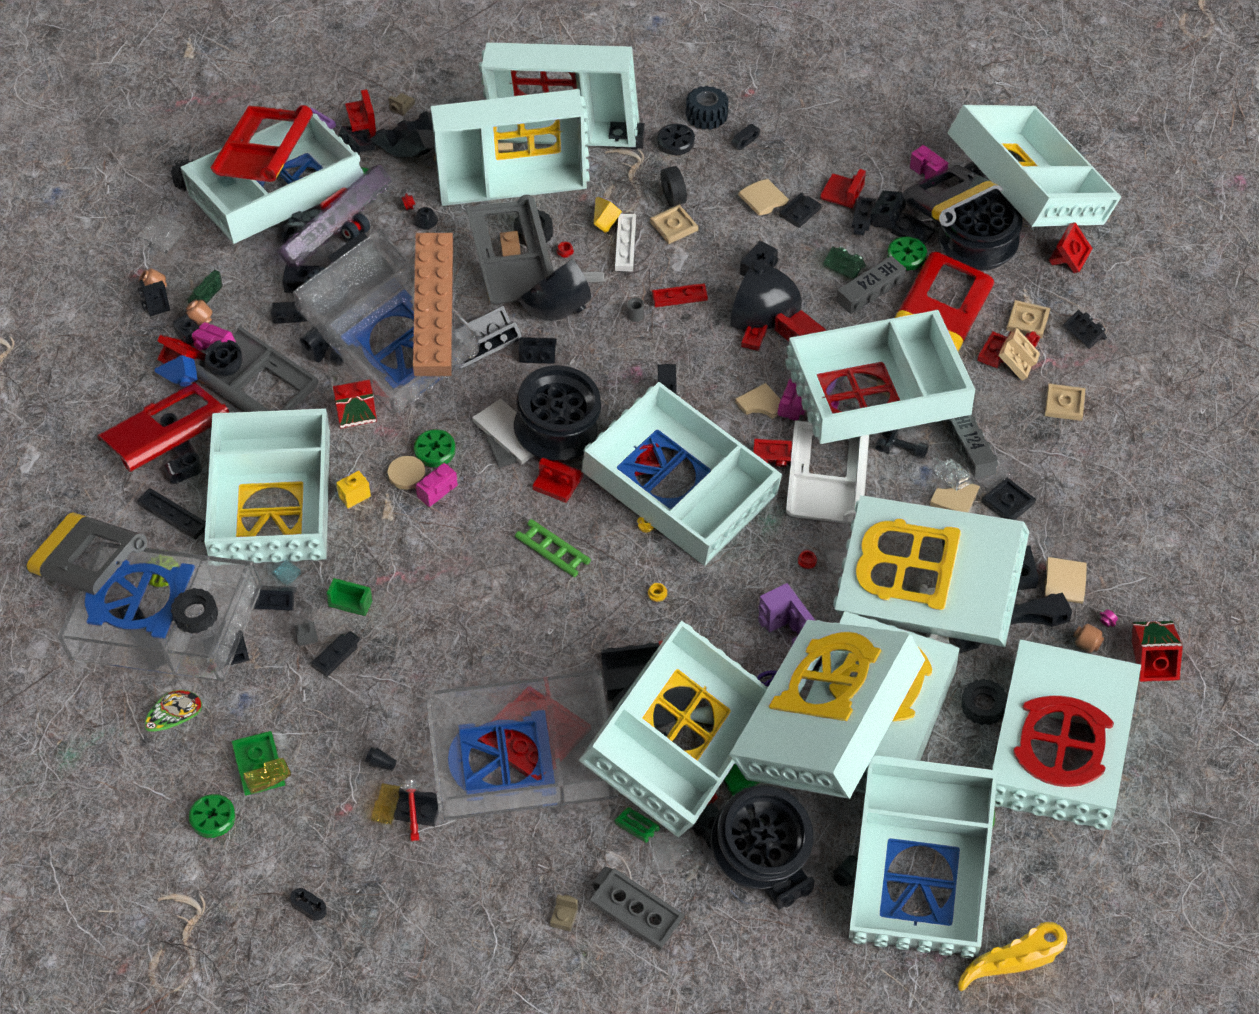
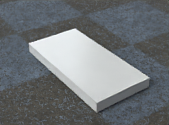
[472,399,535,465]

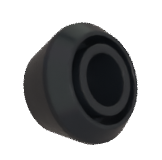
[414,207,438,230]

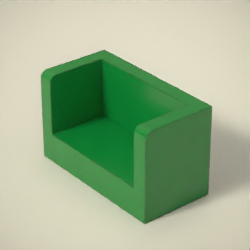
[327,578,372,616]

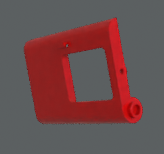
[97,382,229,472]

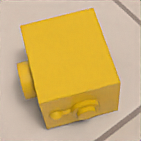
[336,471,371,508]

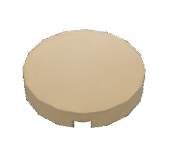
[387,456,426,490]

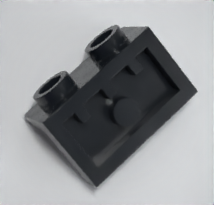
[338,126,376,155]
[137,280,171,317]
[271,301,309,324]
[1063,309,1107,349]
[519,337,557,364]
[394,788,441,827]
[764,869,815,910]

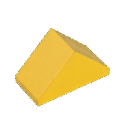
[594,196,622,233]

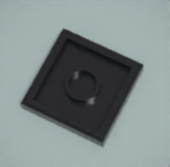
[981,477,1036,520]

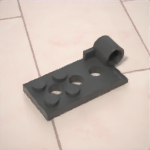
[590,867,685,951]

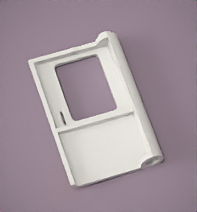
[786,421,869,524]

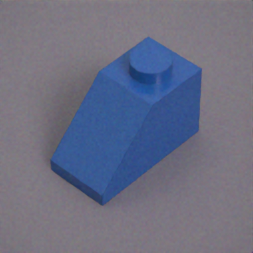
[154,355,198,386]

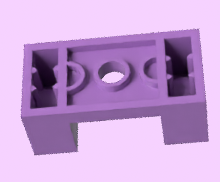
[758,583,822,670]

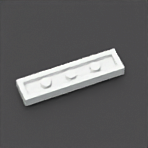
[615,214,636,271]

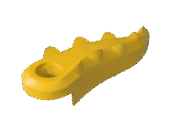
[958,922,1067,991]

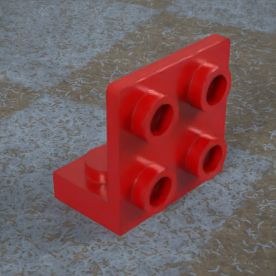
[820,169,866,209]
[775,310,826,342]

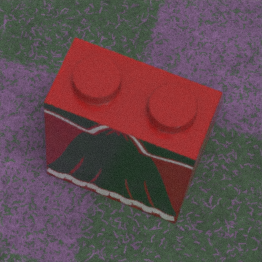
[333,379,377,429]
[1132,621,1183,682]

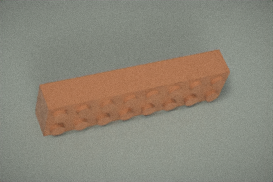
[413,233,453,376]

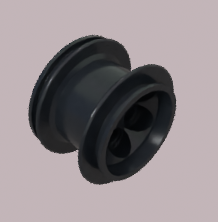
[513,365,601,461]

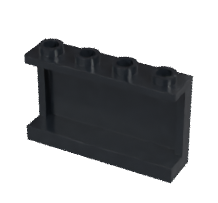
[601,643,659,701]

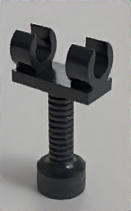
[875,429,929,459]

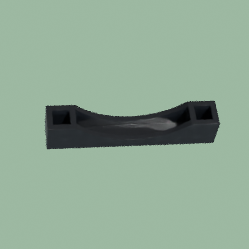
[953,592,1072,653]

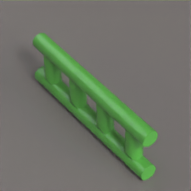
[515,519,591,577]

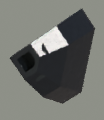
[370,111,435,157]

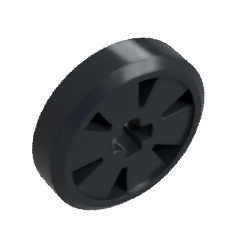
[657,123,695,155]

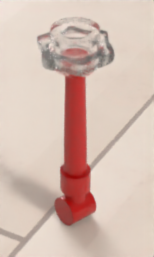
[400,780,421,841]

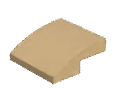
[738,179,789,215]
[999,328,1040,381]
[1044,557,1086,604]

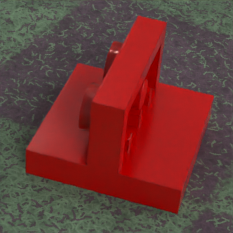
[345,89,376,138]
[1049,222,1093,273]
[157,335,206,364]
[532,458,584,503]

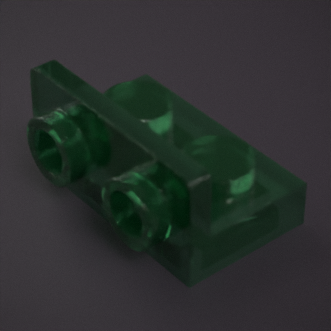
[822,246,866,280]
[187,269,223,304]

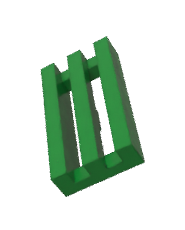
[614,807,660,843]

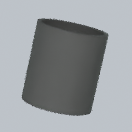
[628,298,644,322]

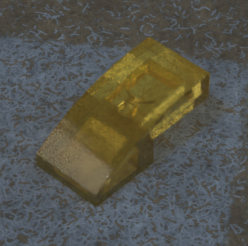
[243,757,291,794]
[371,783,402,825]

